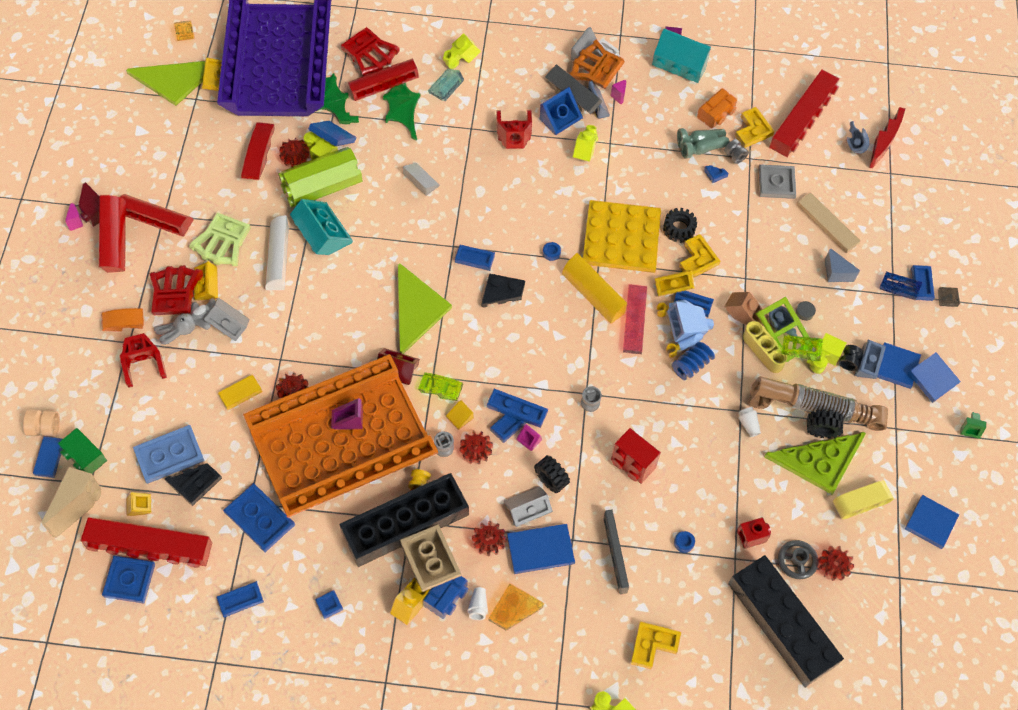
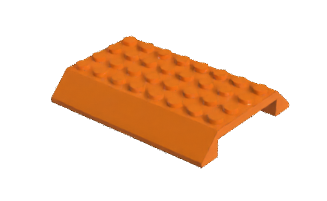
[243,354,438,518]

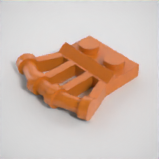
[569,39,625,89]

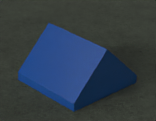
[539,87,583,135]

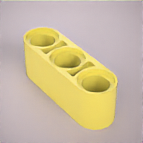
[743,321,787,373]
[833,480,894,519]

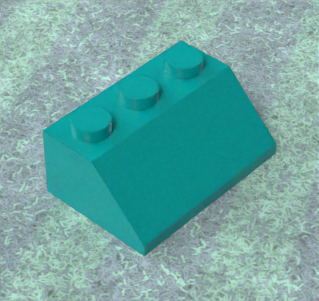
[652,29,711,83]
[290,199,353,255]

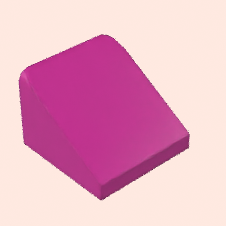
[65,203,83,231]

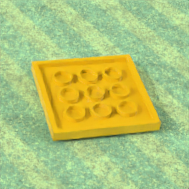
[583,200,661,273]

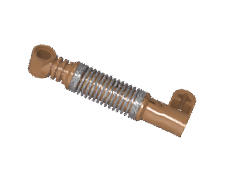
[749,376,888,431]

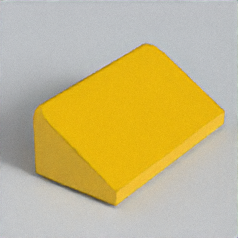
[194,261,218,301]
[654,270,695,297]

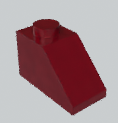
[78,182,100,227]

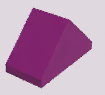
[331,398,363,429]

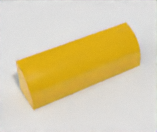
[562,253,627,324]

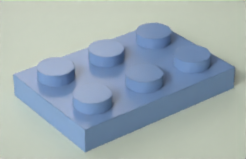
[133,425,205,484]

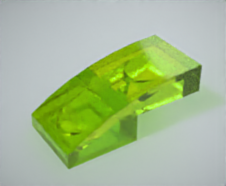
[418,372,464,401]

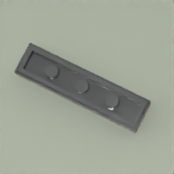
[545,64,602,115]
[603,509,629,595]

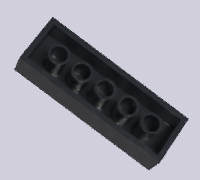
[339,473,469,567]
[728,555,844,688]

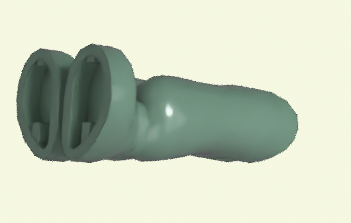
[677,128,730,159]

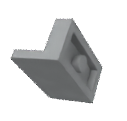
[204,298,250,341]
[504,486,553,527]

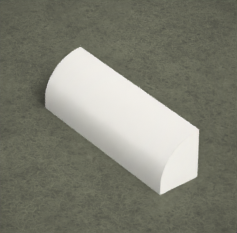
[265,215,289,290]

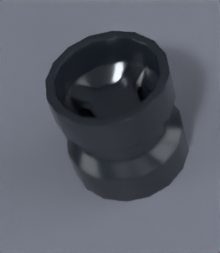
[839,345,863,371]

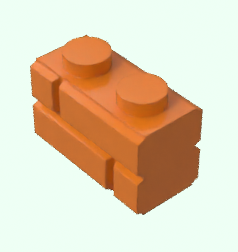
[697,88,737,129]

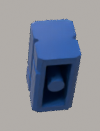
[423,576,469,619]

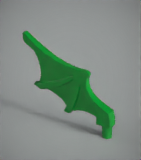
[317,73,359,125]
[383,83,421,141]

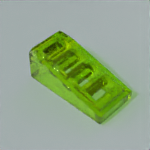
[781,335,823,362]

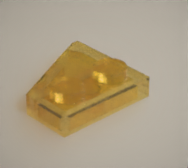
[488,583,545,631]

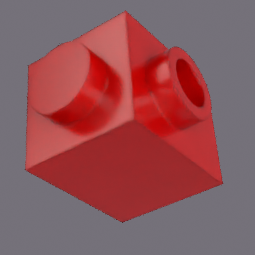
[737,517,771,549]

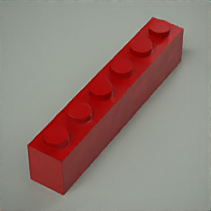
[769,69,840,158]
[80,517,213,568]

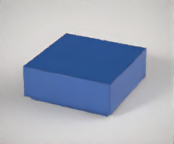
[315,590,343,620]

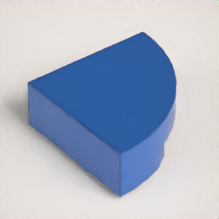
[704,165,729,183]

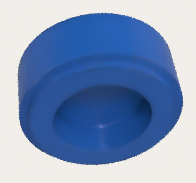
[543,242,561,261]
[674,531,695,553]

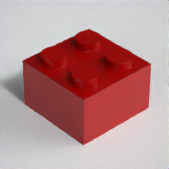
[611,428,661,484]

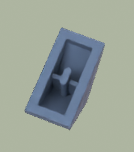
[825,249,860,282]

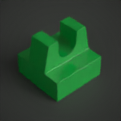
[960,412,987,439]

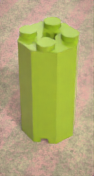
[278,147,363,208]

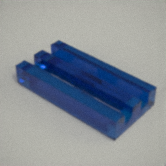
[880,271,923,300]

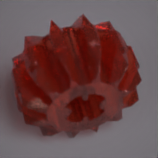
[279,138,310,167]
[276,372,309,398]
[460,430,493,465]
[472,521,507,557]
[818,546,854,581]

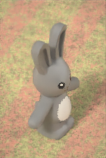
[154,298,216,345]

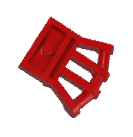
[341,27,400,76]
[149,265,203,316]

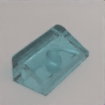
[428,69,464,101]

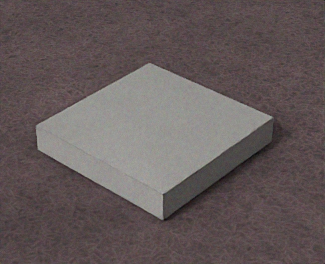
[758,164,797,199]

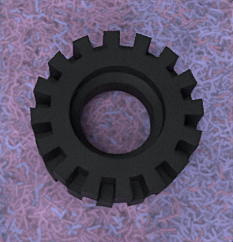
[663,207,698,243]
[807,409,844,438]
[534,455,570,493]

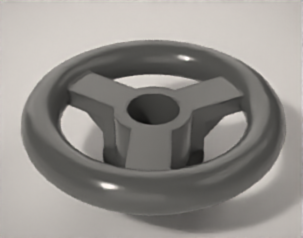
[778,540,819,579]

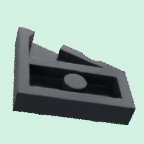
[481,273,526,308]
[165,463,222,506]

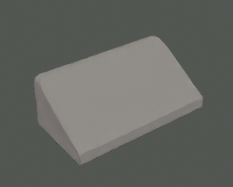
[571,27,597,62]
[402,163,440,196]

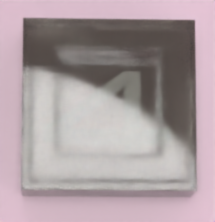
[938,287,960,307]

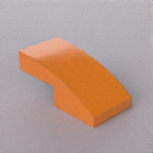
[101,308,144,332]

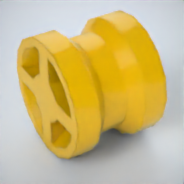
[408,469,431,490]

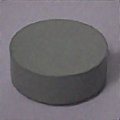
[796,301,816,321]

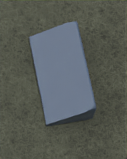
[588,81,610,119]
[854,339,886,379]

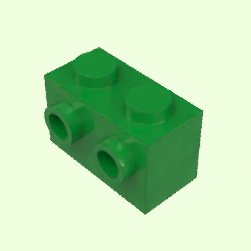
[58,428,107,474]

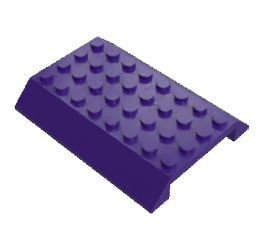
[217,0,332,116]

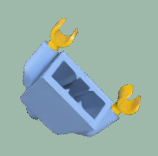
[657,300,714,358]

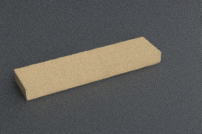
[797,192,861,253]

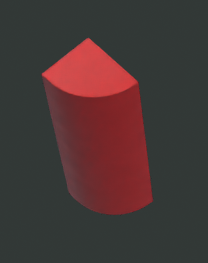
[348,58,419,101]
[120,194,194,237]
[99,195,126,273]

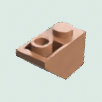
[724,292,769,326]

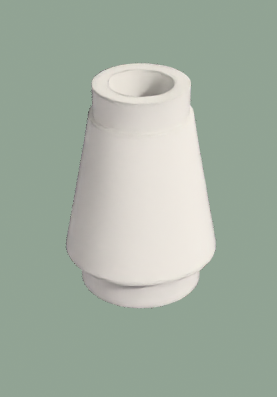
[738,407,761,437]
[467,587,488,621]

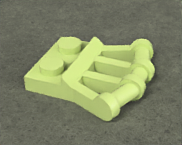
[189,212,251,266]

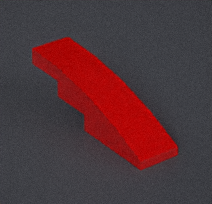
[869,107,906,169]
[241,122,275,180]

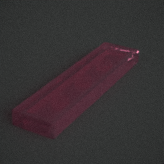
[623,284,647,355]

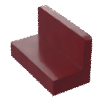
[377,348,420,385]

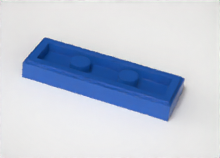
[487,388,548,428]

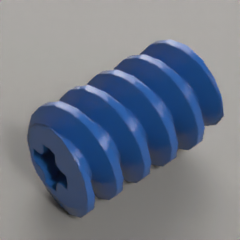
[672,342,715,381]

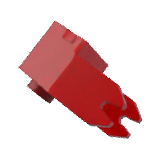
[496,110,532,149]
[120,333,167,388]

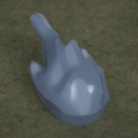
[846,121,870,154]
[769,306,800,343]

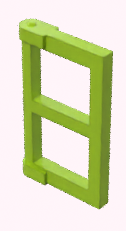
[756,296,815,362]

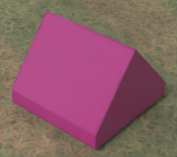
[611,80,627,104]
[516,424,542,451]

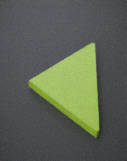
[126,61,205,106]
[398,263,452,354]
[764,432,866,495]

